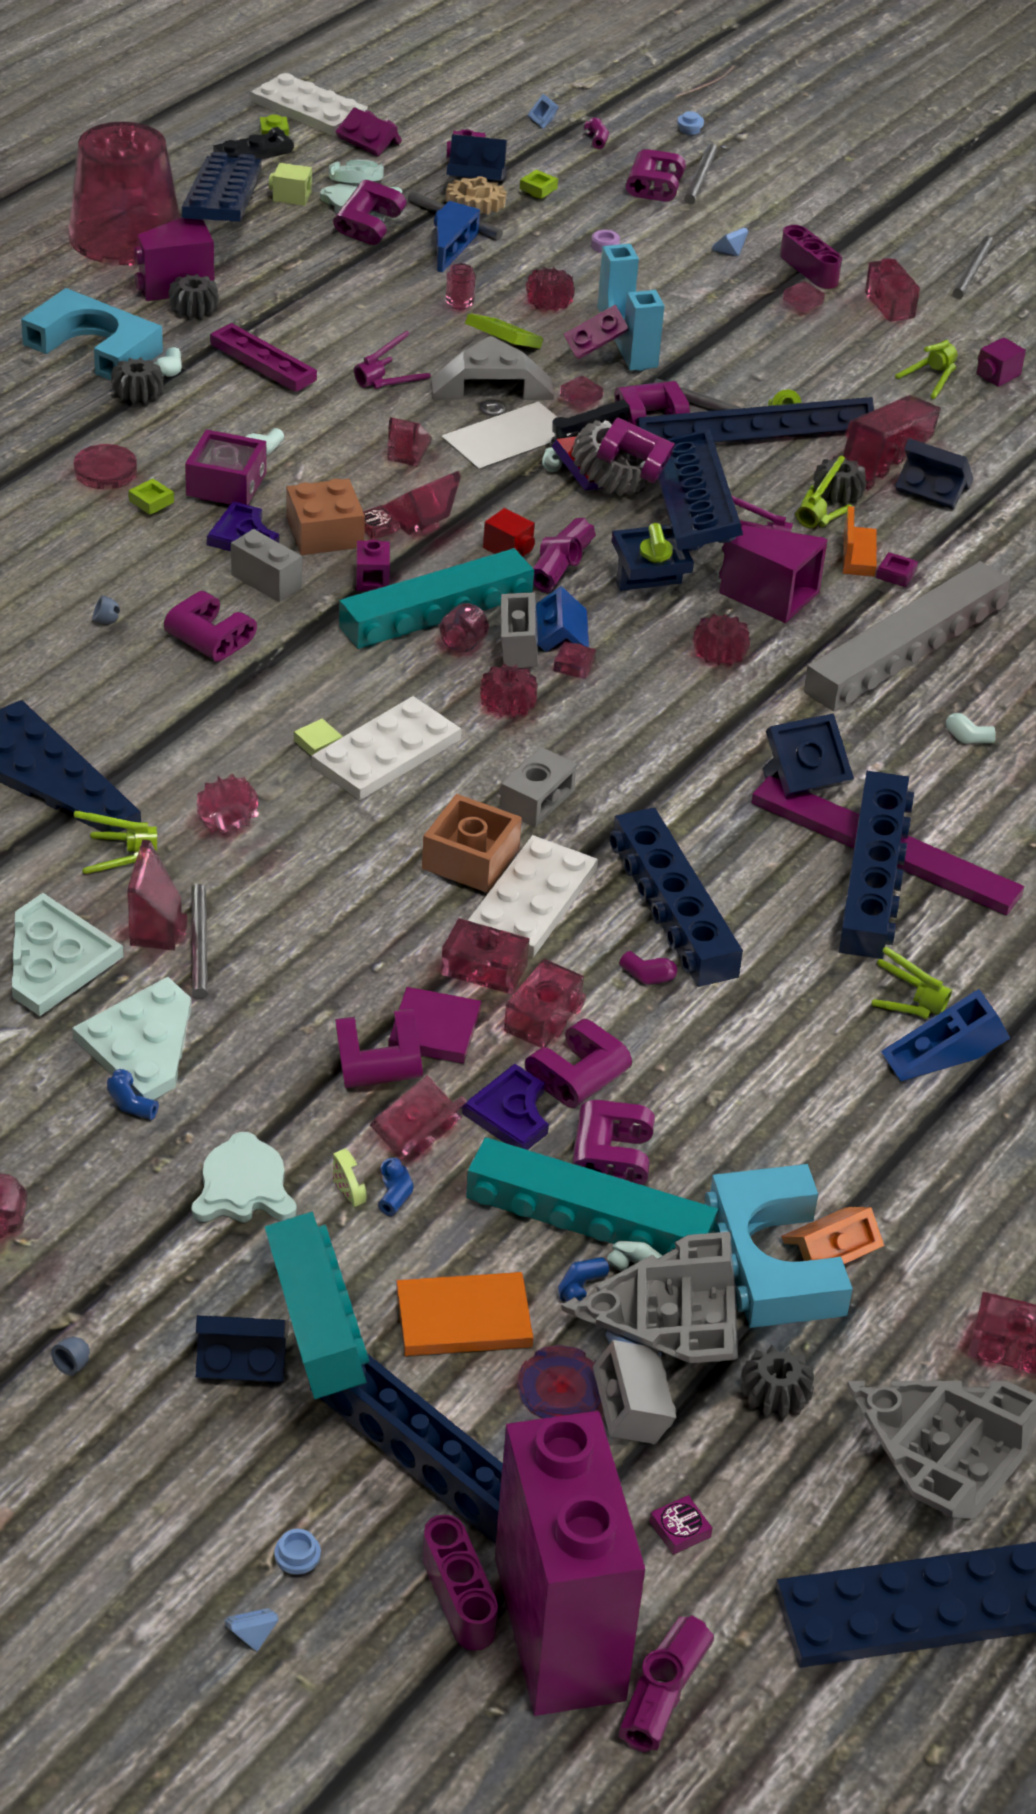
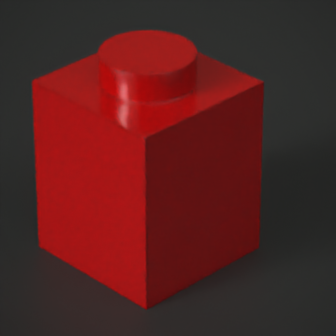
[483,508,535,557]

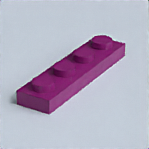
[210,323,317,392]

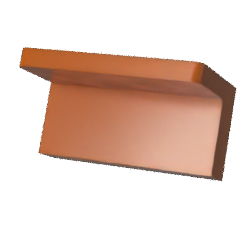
[843,506,877,577]
[781,1207,884,1264]

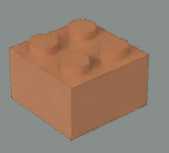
[286,479,365,555]
[422,794,522,893]

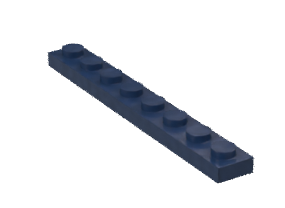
[636,397,876,444]

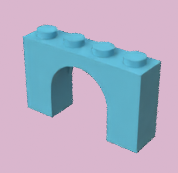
[597,244,665,371]
[21,288,163,380]
[705,1164,853,1328]

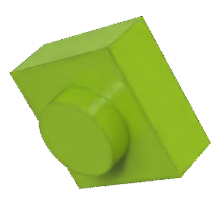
[260,115,289,137]
[519,169,558,199]
[128,478,174,515]

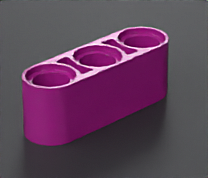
[780,225,842,289]
[422,1514,498,1651]

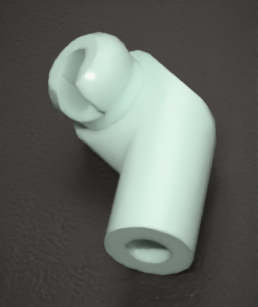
[154,347,182,377]
[246,428,284,455]
[542,447,563,472]
[946,713,996,744]
[607,1241,662,1271]

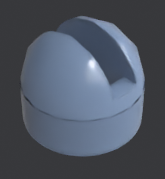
[92,595,120,624]
[51,1336,90,1376]

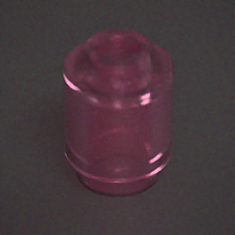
[446,263,476,310]

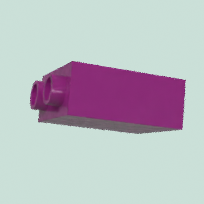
[495,1411,646,1716]

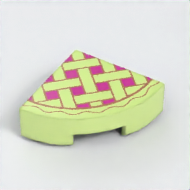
[333,1148,367,1207]

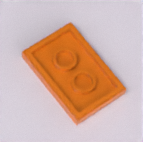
[396,1272,533,1356]

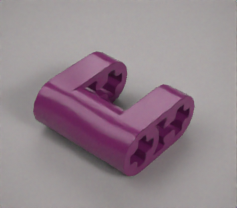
[626,149,686,202]
[333,180,407,245]
[614,381,690,426]
[596,417,675,484]
[163,591,257,662]
[335,1008,423,1089]
[524,1019,632,1108]
[572,1100,655,1185]

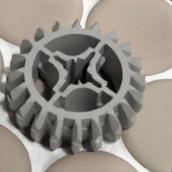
[571,420,648,496]

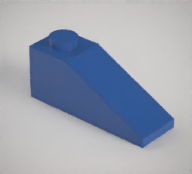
[434,201,480,273]
[881,989,1010,1081]

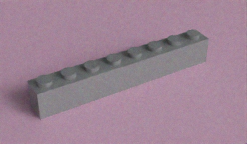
[804,561,1010,711]

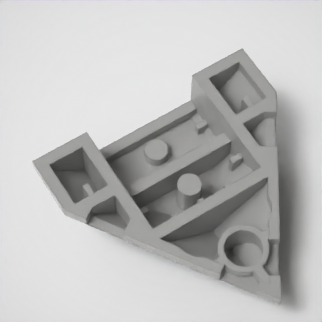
[431,332,554,400]
[561,1232,738,1363]
[847,1381,1036,1519]

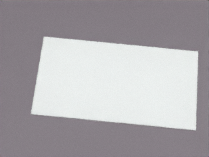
[442,401,571,468]

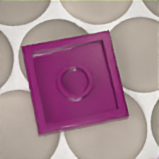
[388,987,481,1064]

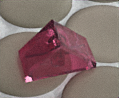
[388,417,432,467]

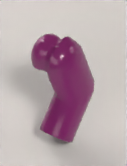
[584,117,609,149]
[619,951,678,985]

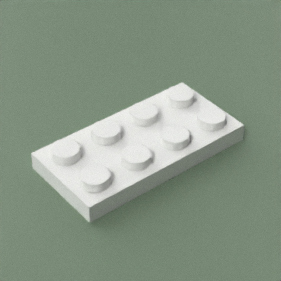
[251,73,367,136]
[311,696,462,800]
[466,835,598,958]

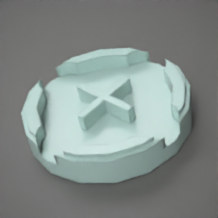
[329,160,384,183]

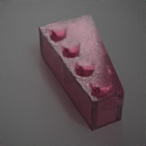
[843,395,941,491]

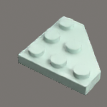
[12,893,124,1016]
[73,977,191,1100]

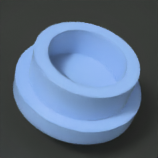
[677,111,704,135]
[274,1529,321,1574]

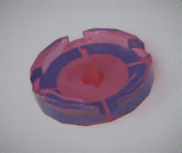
[518,1345,601,1419]

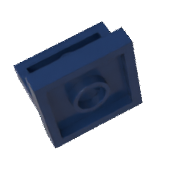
[446,134,508,181]
[895,438,974,509]
[611,524,694,591]
[762,713,854,797]
[195,1315,289,1382]

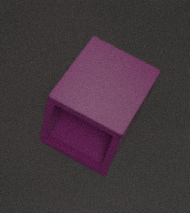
[134,218,215,301]
[719,525,828,623]

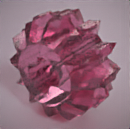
[526,267,575,311]
[693,613,751,666]
[480,663,538,718]
[196,773,259,835]

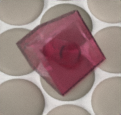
[379,471,461,536]
[127,839,188,951]

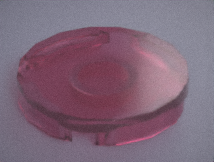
[73,444,137,489]

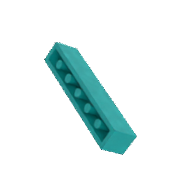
[339,548,534,649]
[466,1137,718,1256]
[264,1211,370,1399]

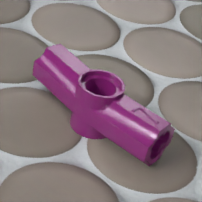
[533,518,596,592]
[619,1615,714,1753]

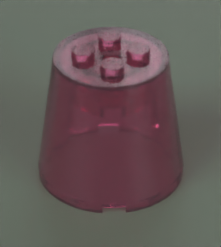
[68,122,181,265]

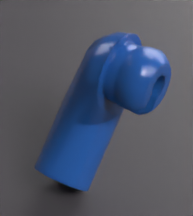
[107,1069,159,1120]
[378,1157,414,1216]
[558,1257,609,1302]

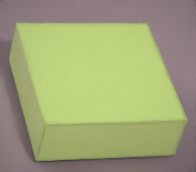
[294,719,343,756]

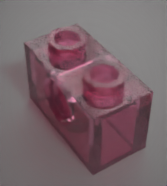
[865,258,920,322]
[441,918,530,995]
[504,959,586,1048]
[968,1292,1036,1374]

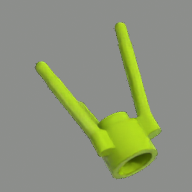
[895,339,958,399]
[794,455,852,528]
[73,811,157,874]
[871,947,953,1020]

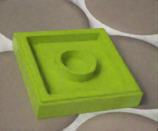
[465,313,544,349]

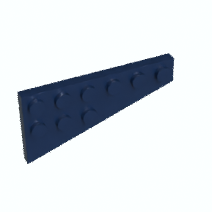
[0,700,141,832]

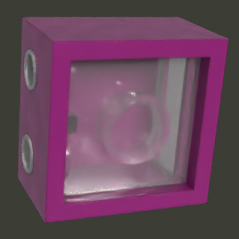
[185,429,267,505]

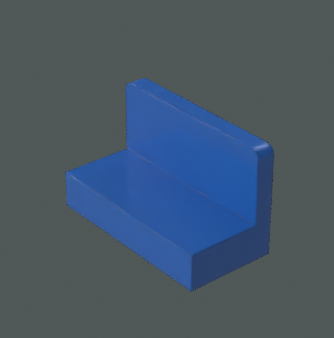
[536,586,589,652]

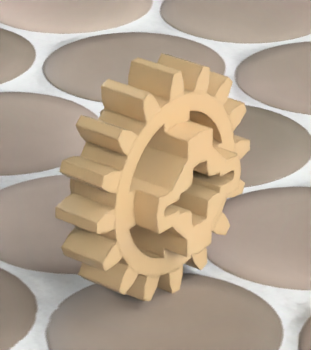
[445,176,506,215]

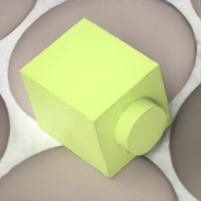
[269,163,312,206]

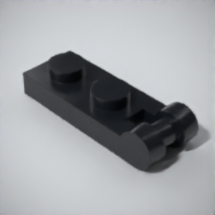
[213,127,294,159]
[550,400,630,447]

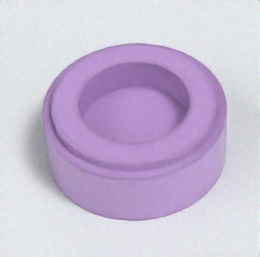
[591,230,620,253]

